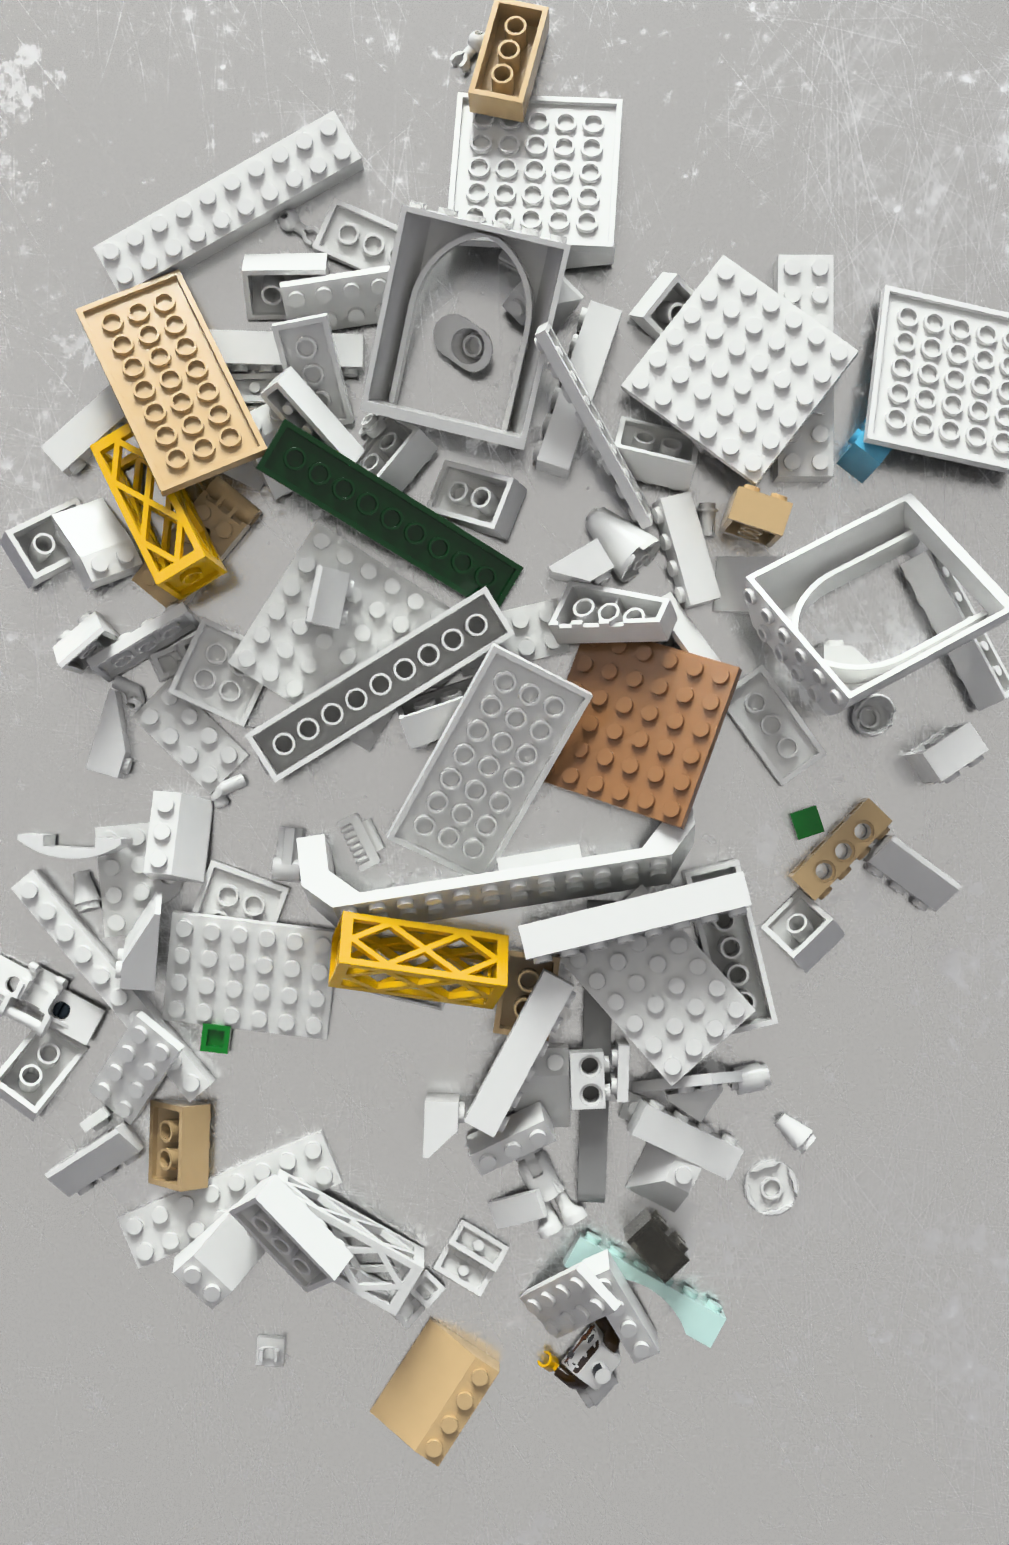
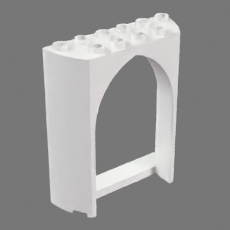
[360,200,571,450]
[743,492,1009,715]

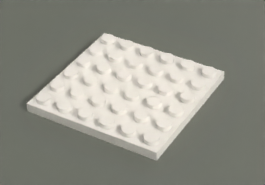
[448,92,623,253]
[621,255,859,486]
[863,285,1009,474]
[228,522,450,752]

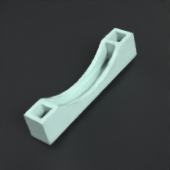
[563,1231,727,1348]

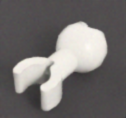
[450,30,485,73]
[278,209,319,247]

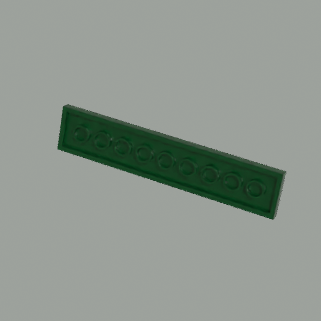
[256,419,523,608]

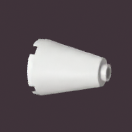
[585,507,661,583]

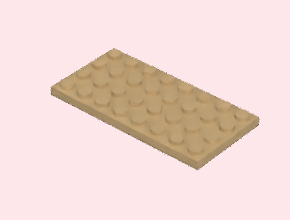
[75,269,268,497]

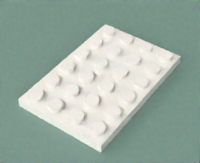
[560,884,756,1086]
[162,910,334,1040]

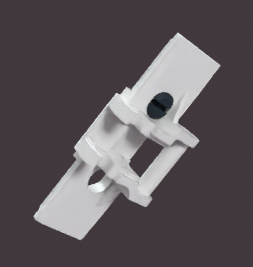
[0,955,106,1046]

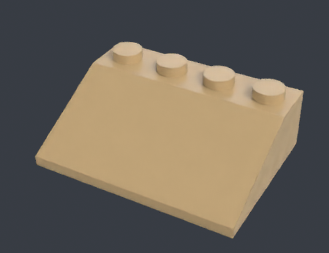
[370,1317,500,1466]

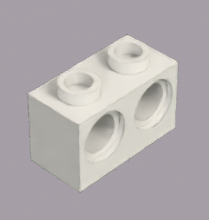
[569,1048,611,1110]

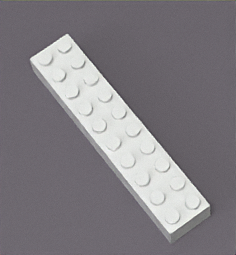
[93,110,364,293]
[245,586,515,783]

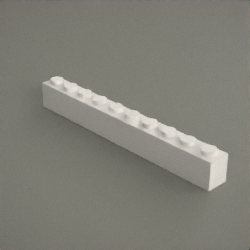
[11,869,216,1102]

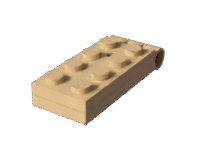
[131,476,262,608]

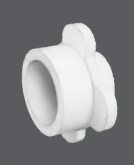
[359,413,387,438]

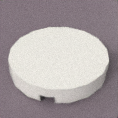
[743,1159,799,1216]

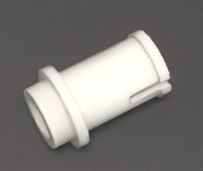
[696,502,718,537]

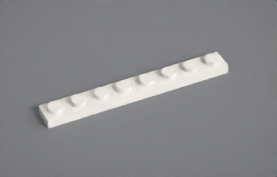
[534,322,654,530]

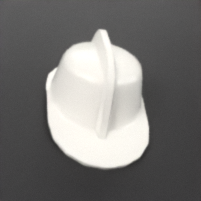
[433,314,493,372]

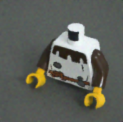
[537,1316,621,1390]

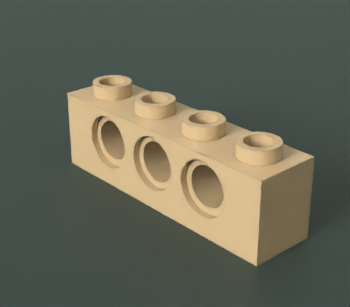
[787,798,892,901]

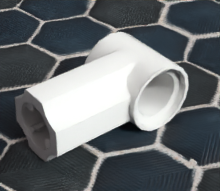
[272,827,304,883]

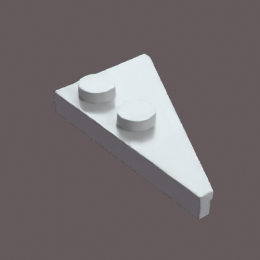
[632,1071,743,1094]

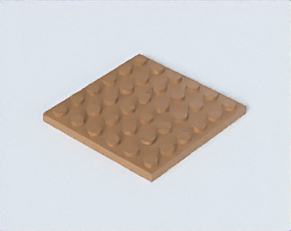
[543,642,742,830]

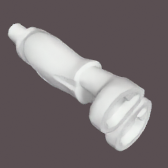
[516,1148,588,1239]

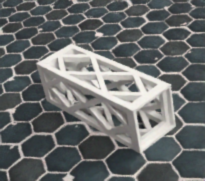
[247,1169,424,1316]

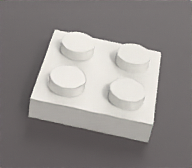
[609,1038,630,1102]

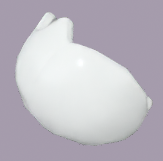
[852,694,896,737]

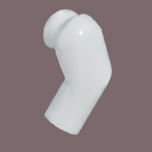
[112,675,145,712]

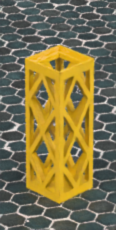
[90,423,227,600]
[328,911,509,1009]

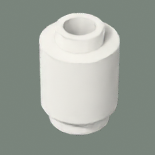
[729,1062,771,1095]

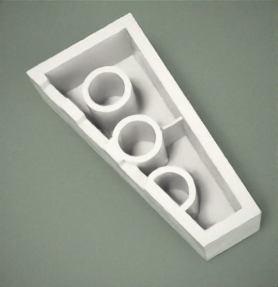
[548,580,678,644]

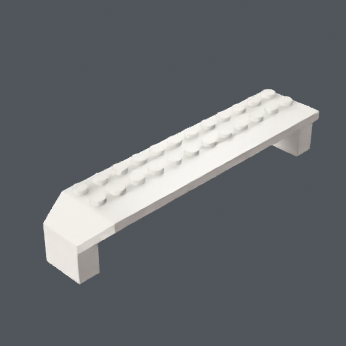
[296,809,695,927]

